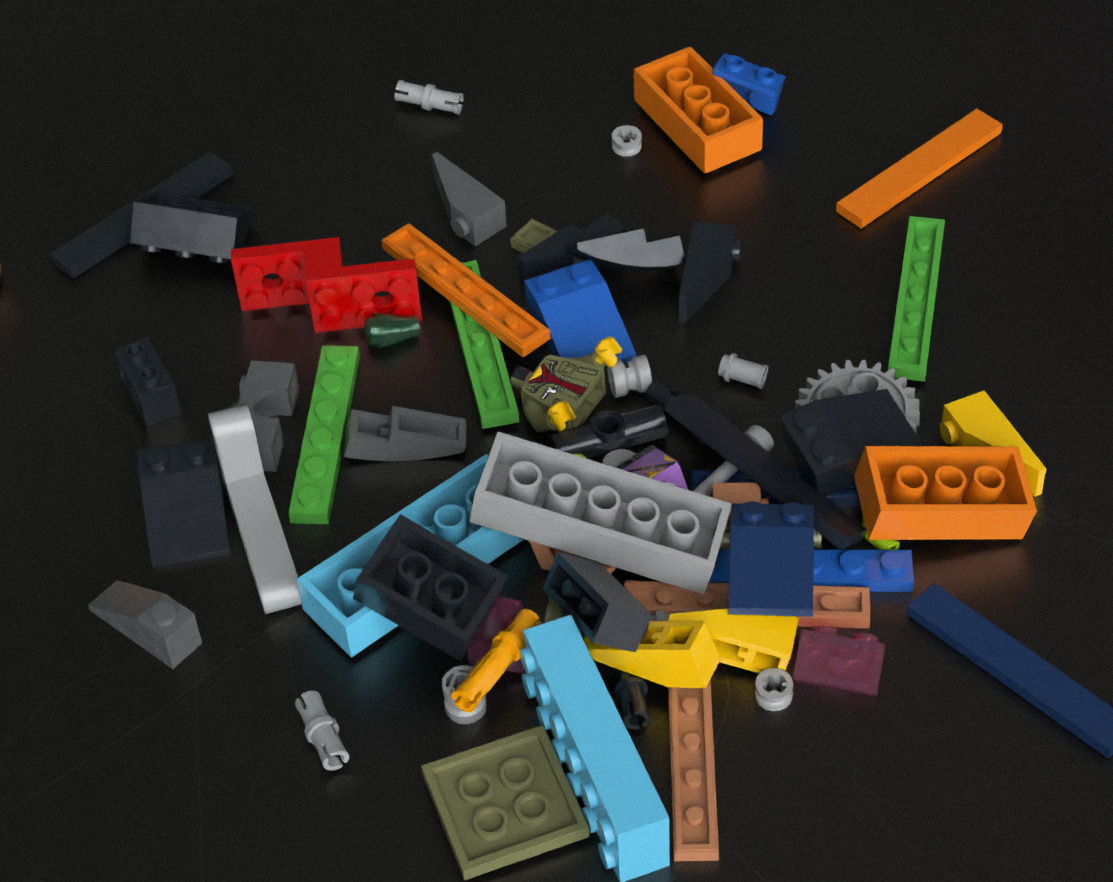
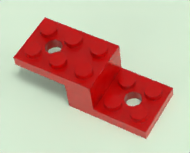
[231,237,422,333]

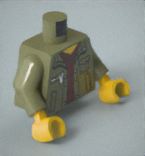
[511,337,623,433]

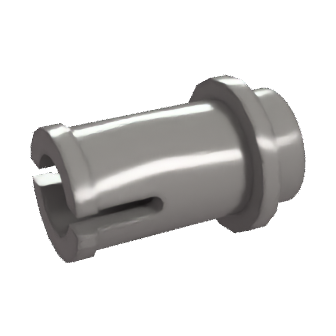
[718,353,768,389]

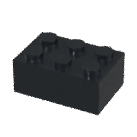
[353,514,509,661]

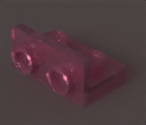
[793,625,886,696]

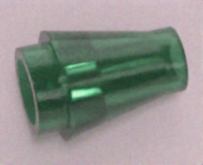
[364,313,420,349]

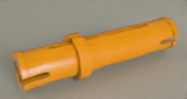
[451,609,542,713]

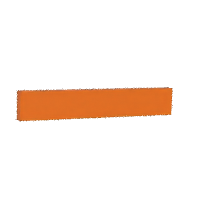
[836,109,1002,229]
[382,223,551,357]

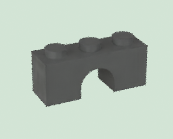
[232,361,299,472]

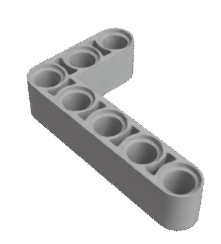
[208,403,301,615]

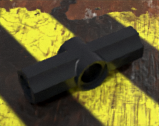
[549,405,668,460]

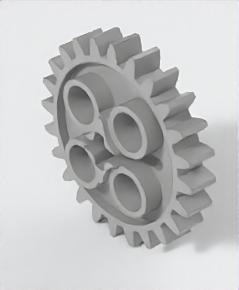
[795,360,920,433]

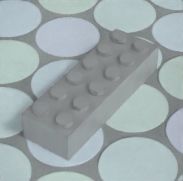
[469,432,732,595]

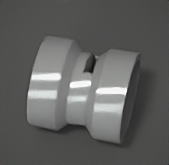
[607,355,652,398]
[442,665,487,724]

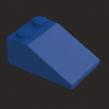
[524,259,636,370]

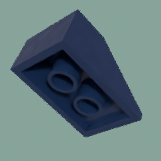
[728,501,814,617]

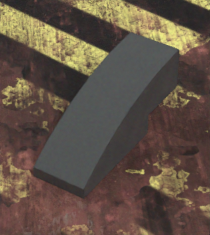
[343,406,466,461]

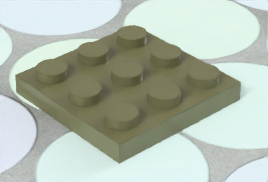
[421,725,590,880]

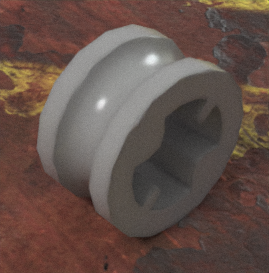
[612,125,642,156]
[755,668,793,711]

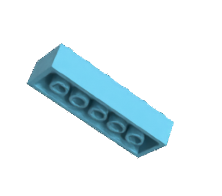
[296,454,524,658]
[519,615,670,882]

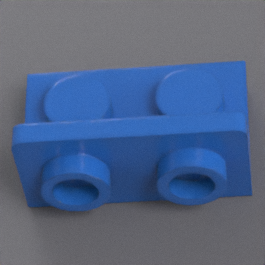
[713,53,785,116]

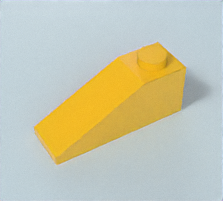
[939,391,1046,497]
[668,608,799,674]
[584,621,720,688]

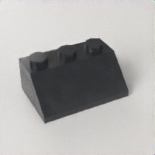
[130,191,254,263]

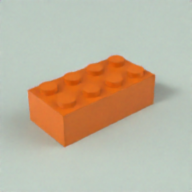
[634,46,763,174]
[854,446,1037,540]

